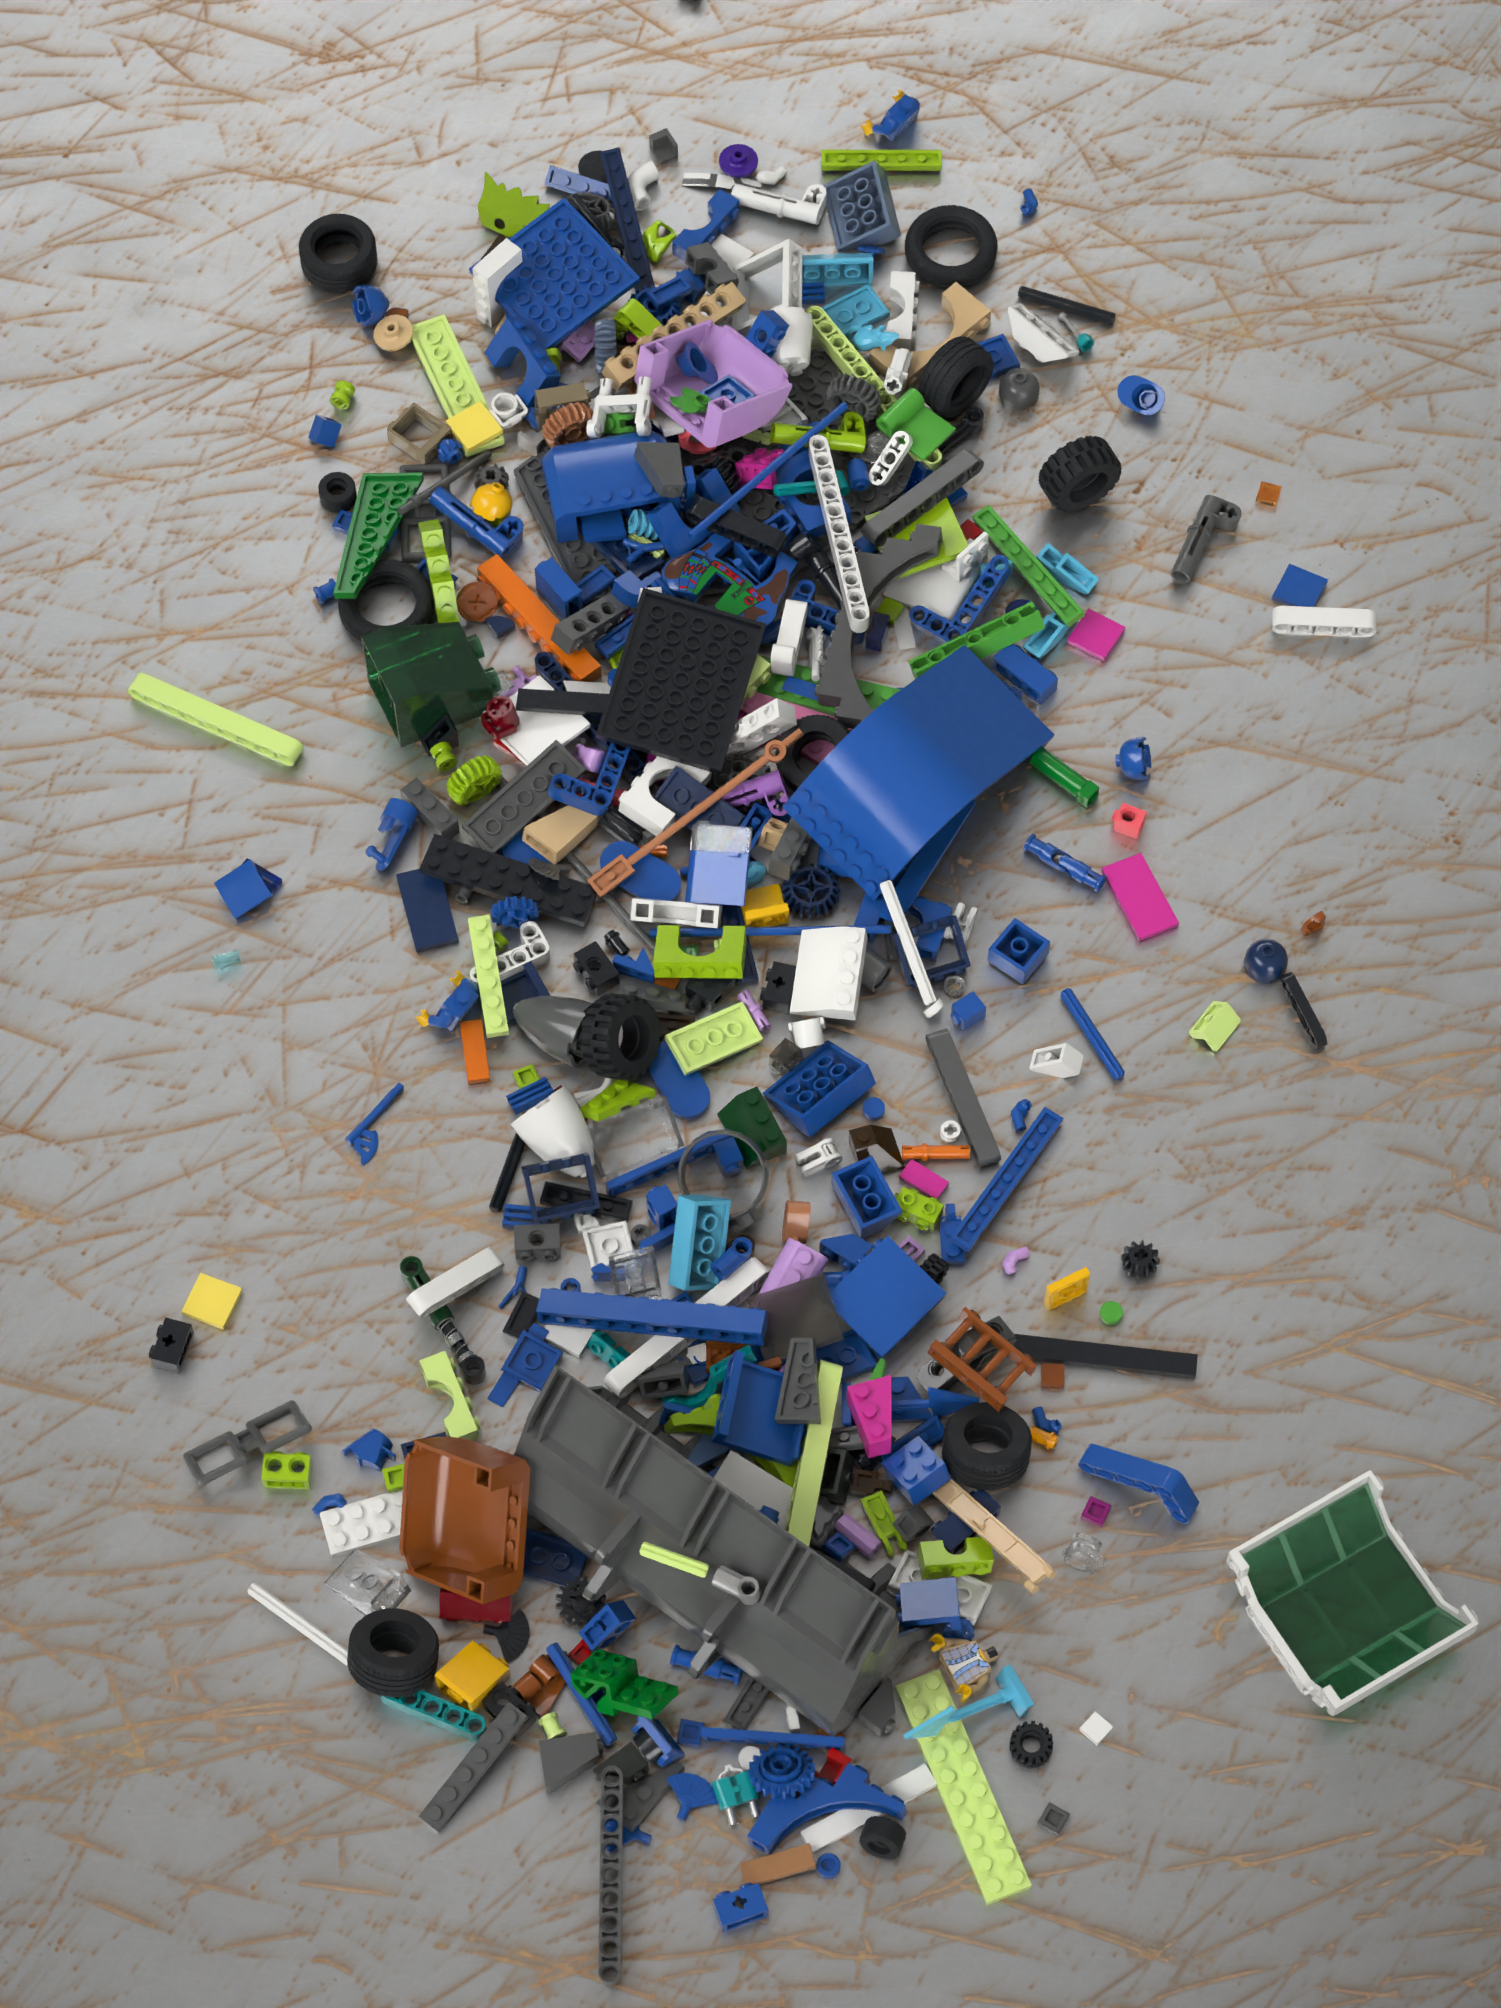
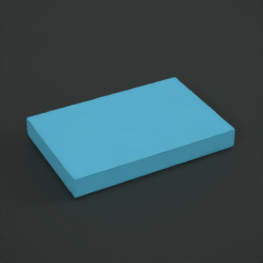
[822,284,890,338]

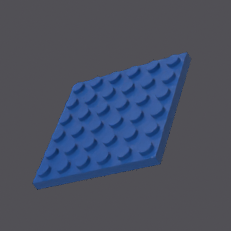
[469,198,641,349]

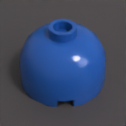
[352,285,389,327]
[1115,737,1151,780]

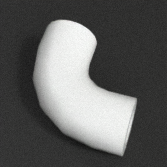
[628,161,659,211]

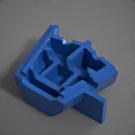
[676,267,707,305]
[341,1428,396,1471]

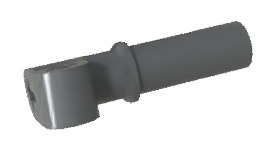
[1171,495,1242,583]

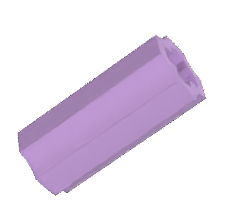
[834,1513,882,1559]

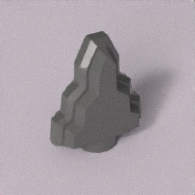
[810,1496,844,1548]

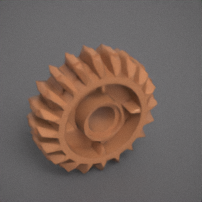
[542,402,593,448]

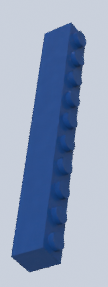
[536,1288,768,1346]

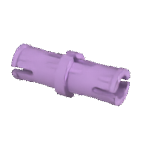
[737,990,772,1033]

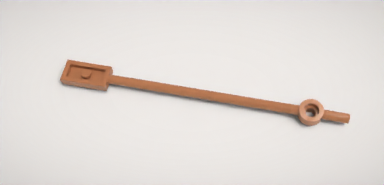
[587,728,804,898]

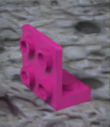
[735,448,792,489]

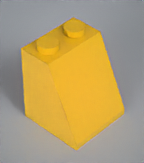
[434,1640,510,1714]

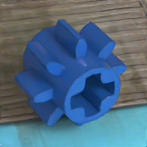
[437,438,463,464]

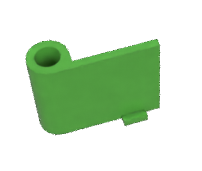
[876,388,956,461]

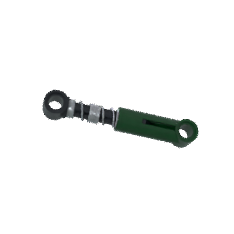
[400,1256,486,1385]

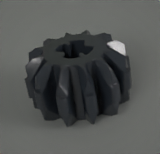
[1121,1239,1160,1279]

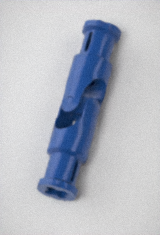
[1023,833,1107,893]

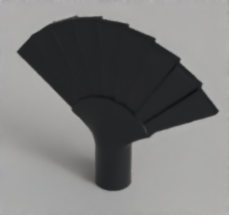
[483,1609,530,1663]

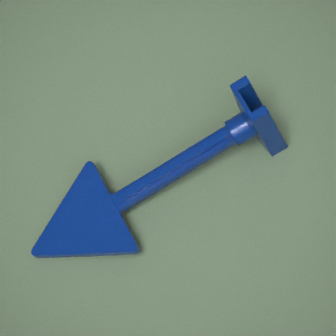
[842,1382,979,1427]

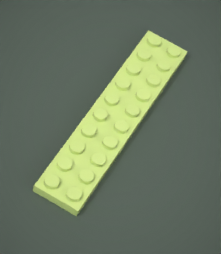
[895,1669,1032,1905]

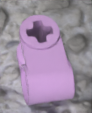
[572,744,606,773]

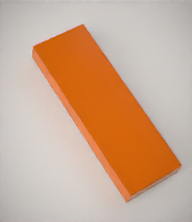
[460,1019,490,1084]

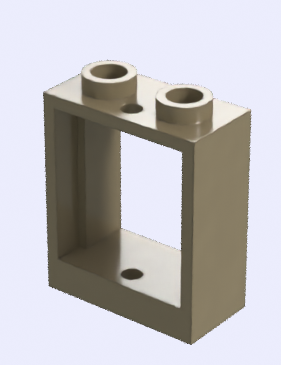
[535,382,591,432]
[387,402,453,464]

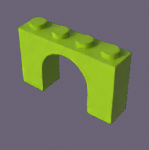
[653,925,747,979]

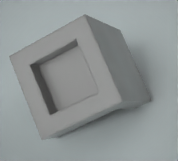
[517,429,548,456]

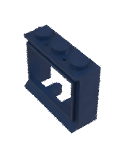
[890,915,971,988]
[521,1152,601,1224]

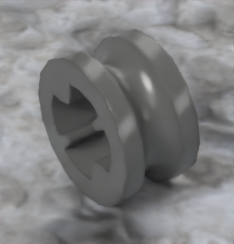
[631,1224,651,1247]

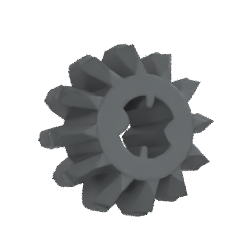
[474,463,509,489]

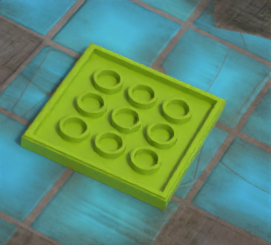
[864,497,969,580]

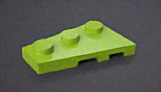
[580,1079,656,1122]

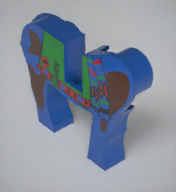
[662,533,798,645]

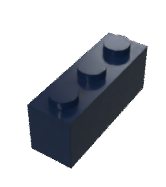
[930,1490,1001,1555]

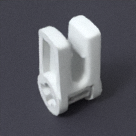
[944,902,978,945]
[795,1138,843,1177]

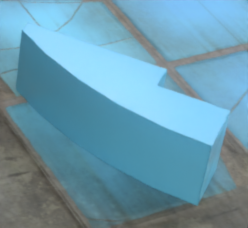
[1036,543,1099,595]
[1023,612,1075,659]

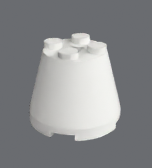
[751,307,813,376]

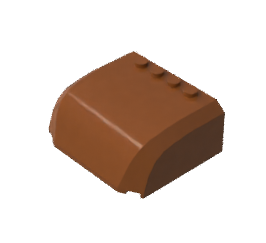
[399,1437,530,1604]

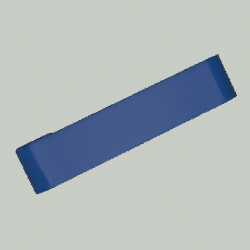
[909,555,1011,644]
[547,743,630,816]
[1078,1443,1199,1524]

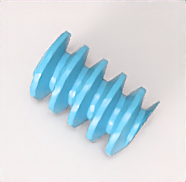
[628,509,661,542]

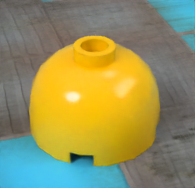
[469,483,513,522]

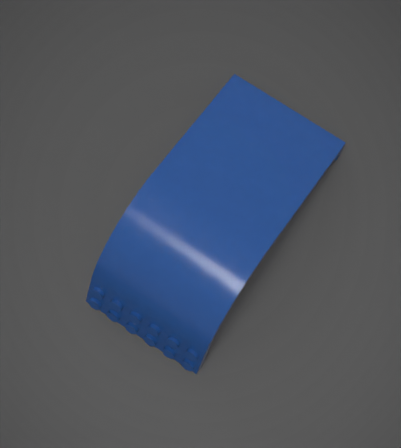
[782,645,1055,900]

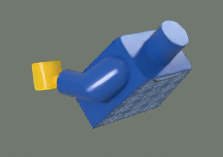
[861,90,920,142]
[415,970,480,1032]

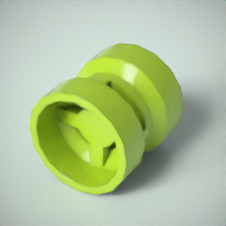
[329,380,355,409]
[430,742,458,772]

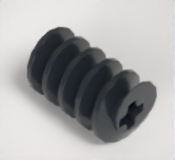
[702,450,745,495]

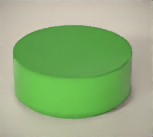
[1100,1301,1123,1325]

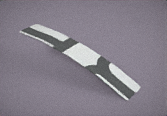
[682,173,762,190]

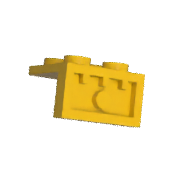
[741,884,789,927]

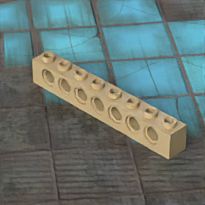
[602,282,747,392]

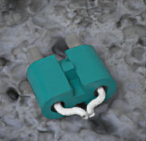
[712,1764,761,1826]

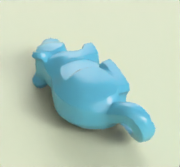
[848,325,899,351]

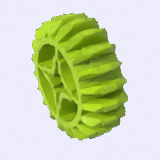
[446,755,503,806]

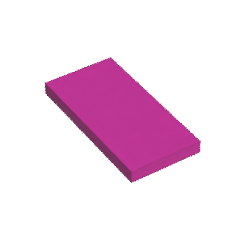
[1101,853,1179,942]

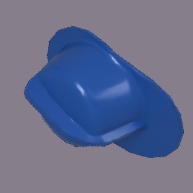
[675,342,718,385]
[1117,375,1165,415]

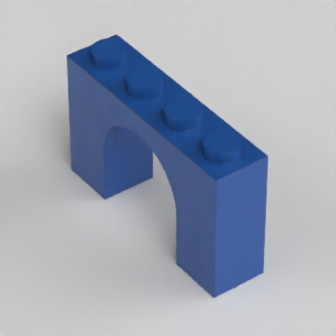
[484,317,562,409]
[775,450,852,538]
[646,468,741,558]
[854,893,952,962]

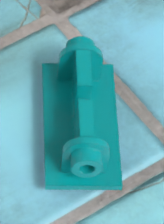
[587,1331,631,1369]

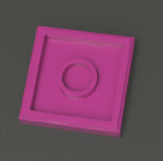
[1067,608,1125,661]

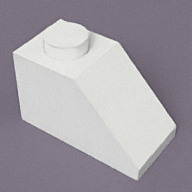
[1029,1043,1084,1078]

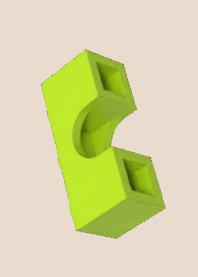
[917,1537,994,1579]

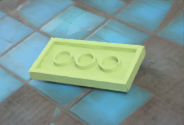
[664,1001,763,1076]

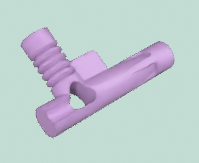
[500,665,536,697]

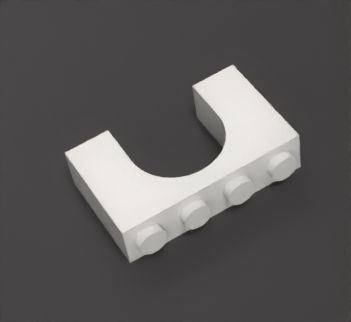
[472,238,522,328]
[618,756,712,836]

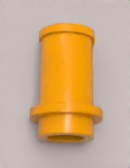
[1030,1426,1058,1449]

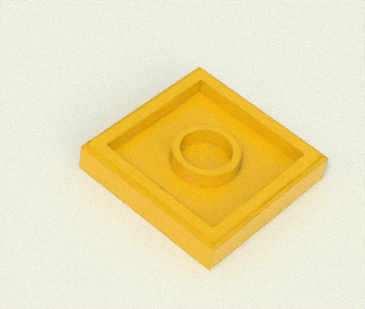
[1044,1267,1090,1311]

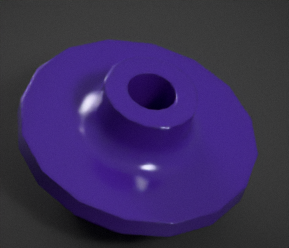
[719,144,758,178]

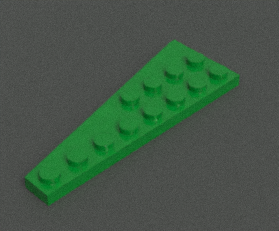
[333,472,424,599]

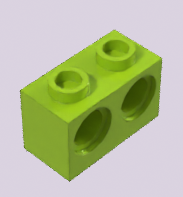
[261,1451,312,1489]

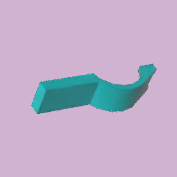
[660,1344,757,1409]

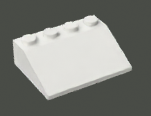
[790,926,868,1020]

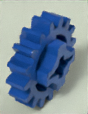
[490,896,539,929]

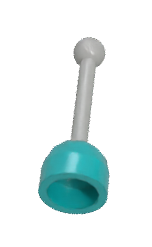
[1059,312,1095,352]

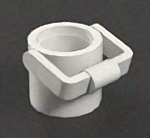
[489,393,528,429]
[788,1017,826,1049]

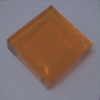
[1256,481,1282,507]

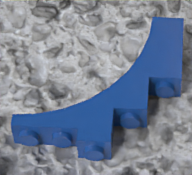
[747,1763,907,1855]

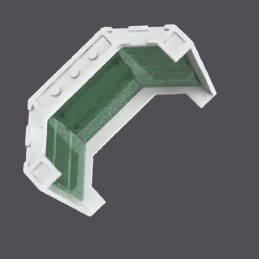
[1226,1470,1478,1716]

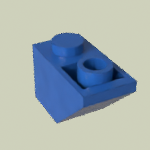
[819,1234,872,1271]

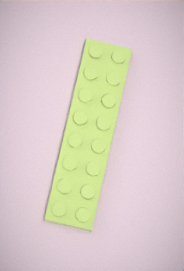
[411,314,505,458]

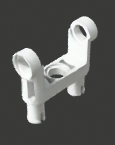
[586,376,652,438]

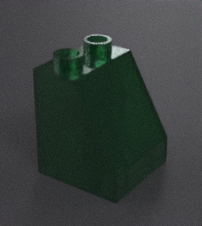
[361,622,502,748]

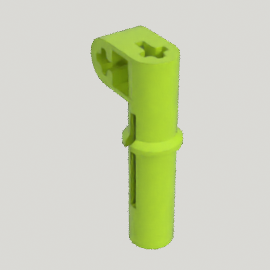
[770,411,866,453]

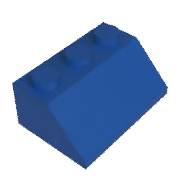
[831,1156,902,1239]

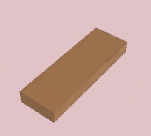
[740,1843,817,1885]

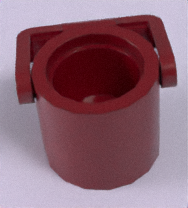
[481,696,520,740]

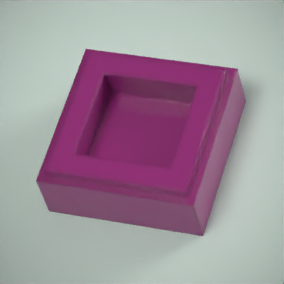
[1081,1496,1112,1528]

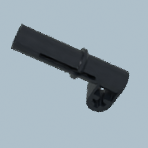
[787,531,842,611]

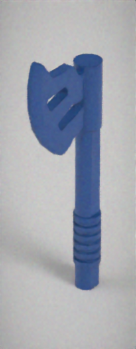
[345,1083,404,1165]

